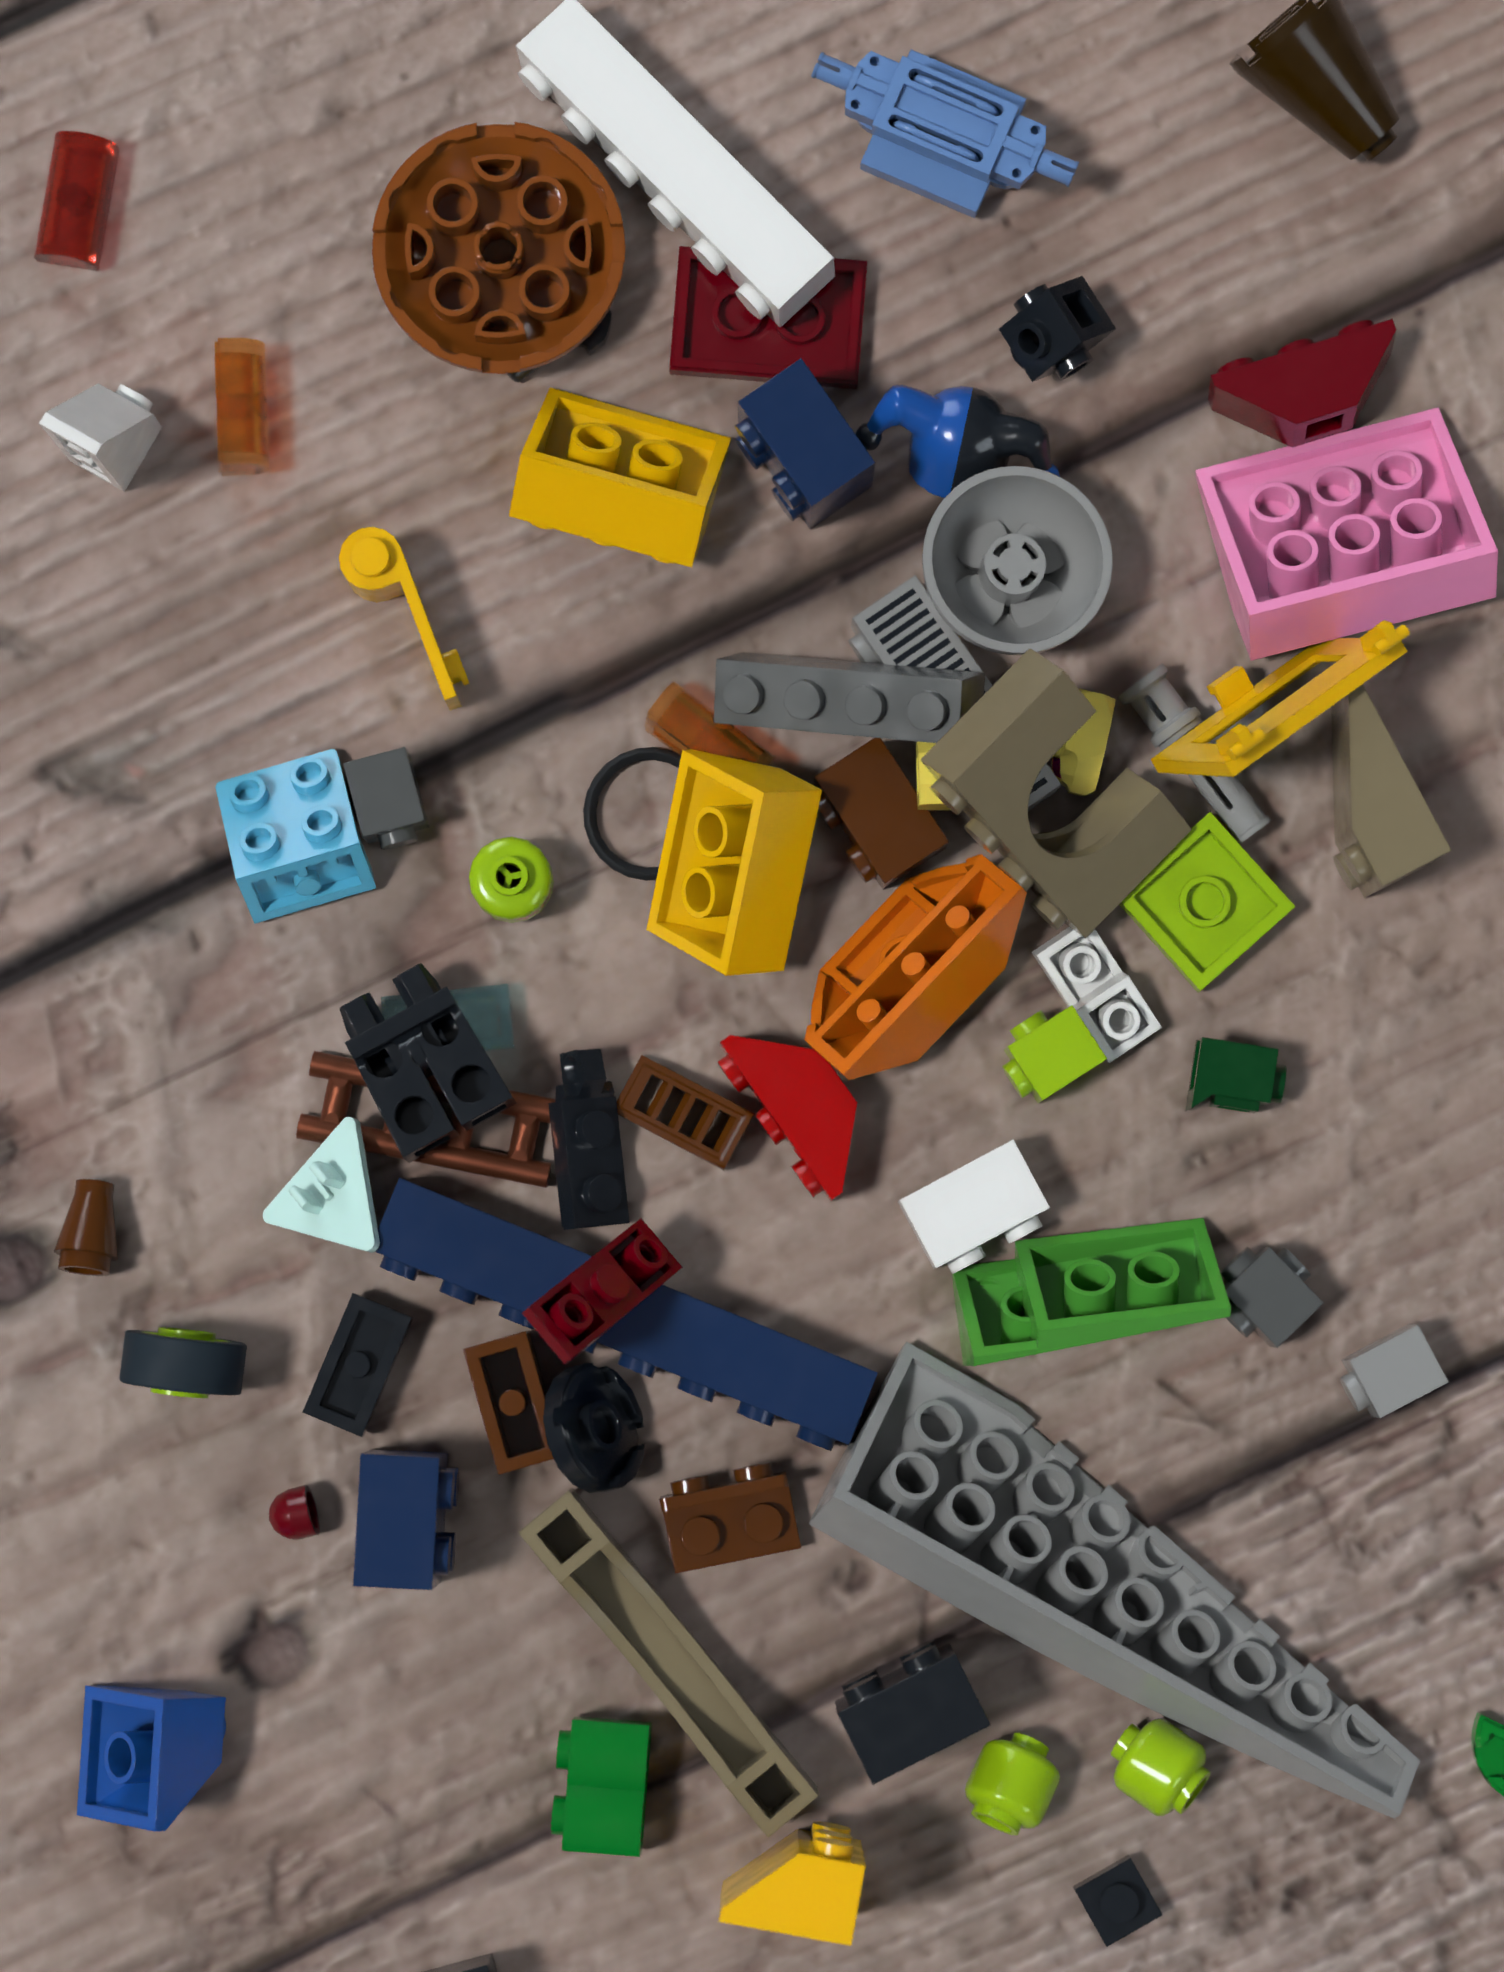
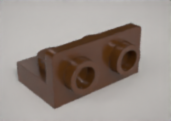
[659,1462,801,1574]

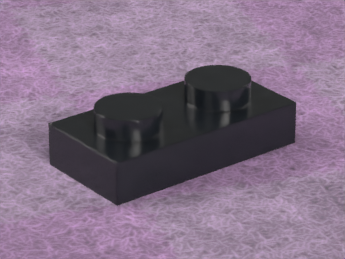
[303,1293,413,1437]

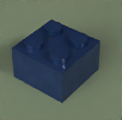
[735,358,875,529]
[353,1449,459,1590]

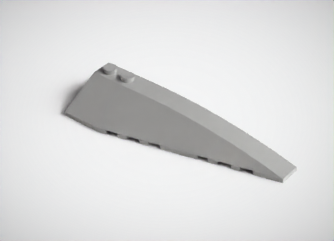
[809,1342,1420,1819]

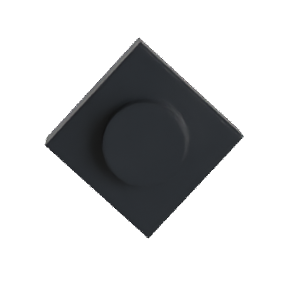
[1073,1855,1163,1947]

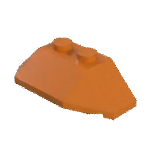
[804,854,1027,1080]

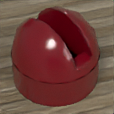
[269,1485,320,1540]

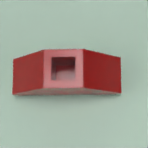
[717,1035,857,1201]

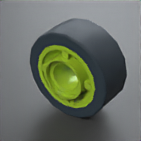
[119,1327,247,1398]

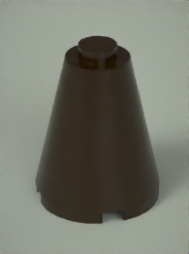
[1229,0,1399,161]

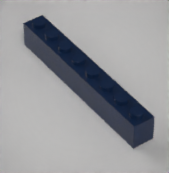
[375,1178,878,1451]

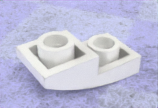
[1032,927,1162,1063]

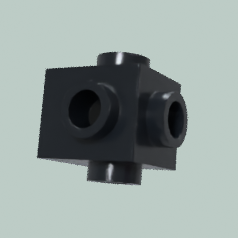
[999,276,1116,382]

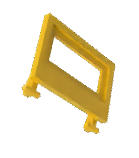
[1151,620,1410,777]

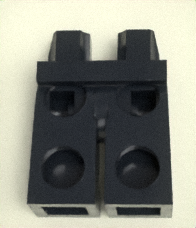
[340,963,517,1163]

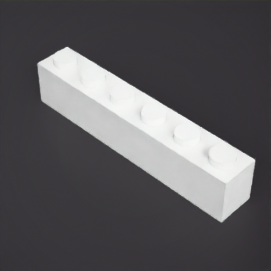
[516,0,835,328]

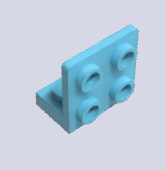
[215,749,376,924]

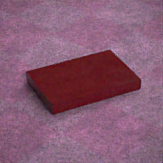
[669,246,868,389]

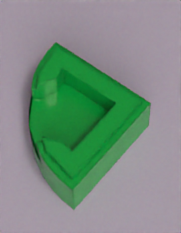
[1471,1712,1504,1796]

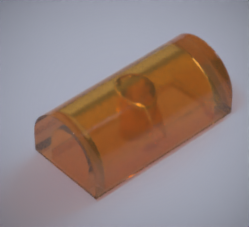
[214,338,270,476]
[644,681,776,766]

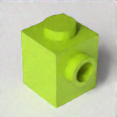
[1002,1005,1107,1103]

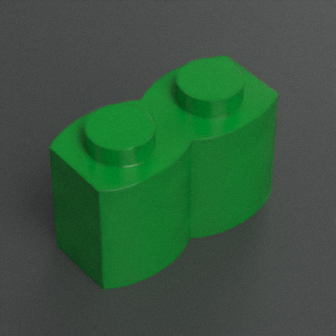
[551,1716,652,1857]

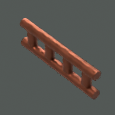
[296,1051,555,1188]

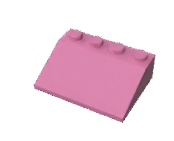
[1195,407,1498,661]

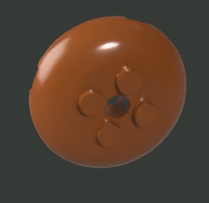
[372,122,626,374]

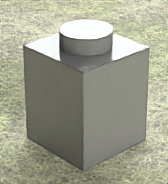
[1340,1324,1448,1418]

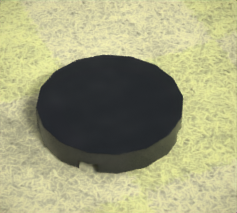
[543,1363,645,1493]

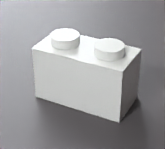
[898,1139,1050,1274]

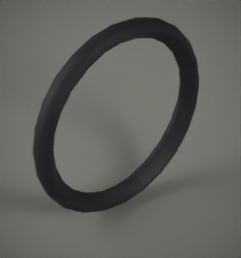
[583,747,681,881]

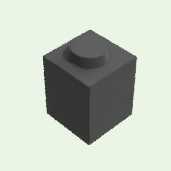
[343,747,429,850]

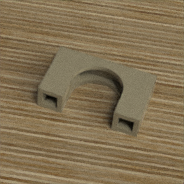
[920,648,1192,939]

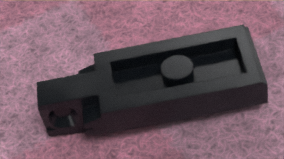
[548,1049,630,1230]

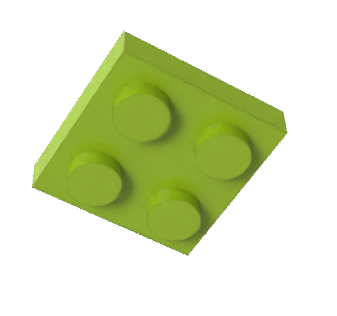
[1119,812,1296,993]

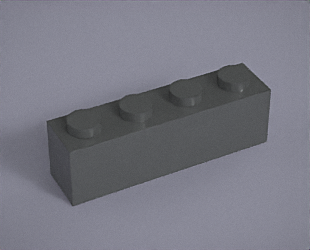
[714,652,985,743]

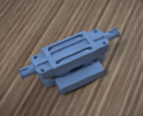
[811,49,1079,218]

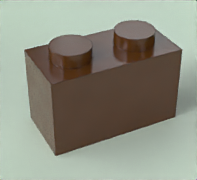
[814,738,949,889]
[463,1330,554,1475]

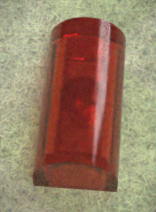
[34,131,120,271]

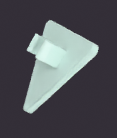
[263,1117,380,1253]

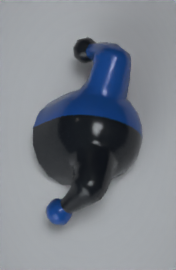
[855,385,1060,498]

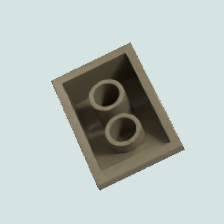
[1331,684,1452,898]

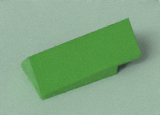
[952,1218,1231,1366]

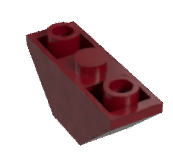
[1208,319,1397,447]
[522,1218,683,1364]

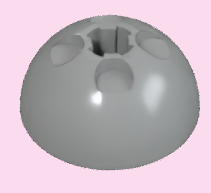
[922,466,1113,655]

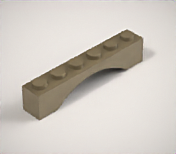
[518,1488,819,1838]

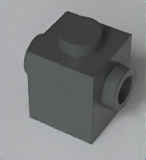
[1221,1247,1324,1348]

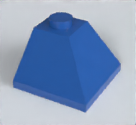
[77,1685,226,1832]

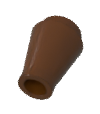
[54,1179,118,1276]

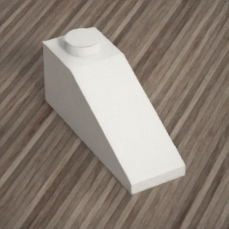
[39,383,162,492]

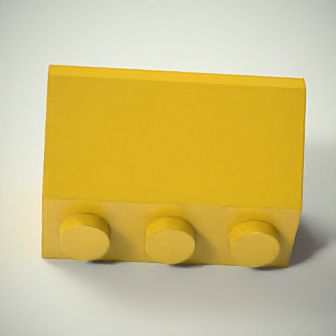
[509,387,731,568]
[646,749,822,976]
[719,1821,866,1946]

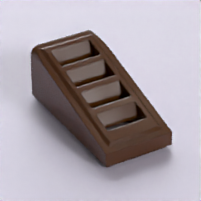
[617,1055,754,1171]

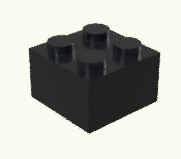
[835,1640,991,1785]

